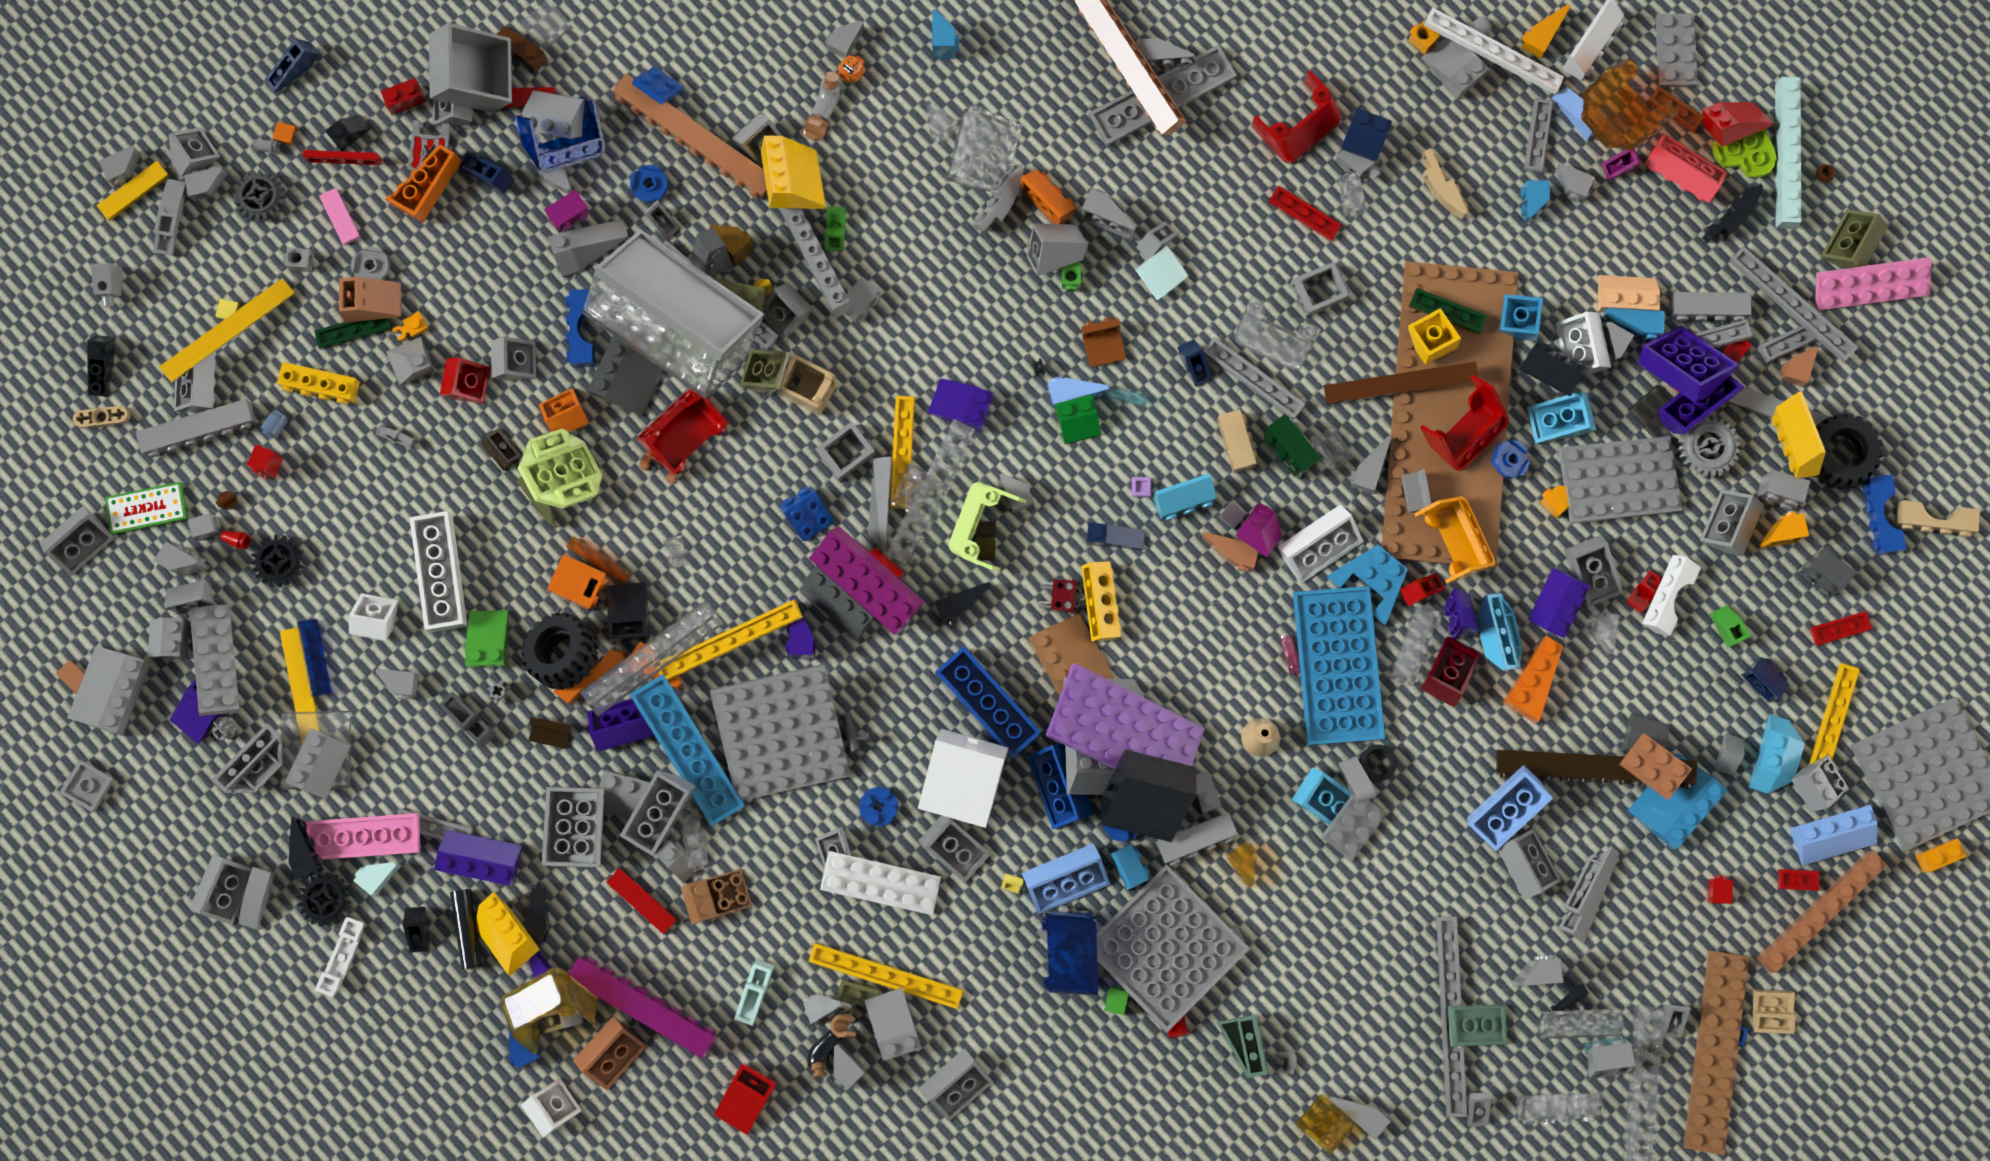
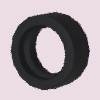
[1359,744,1397,782]

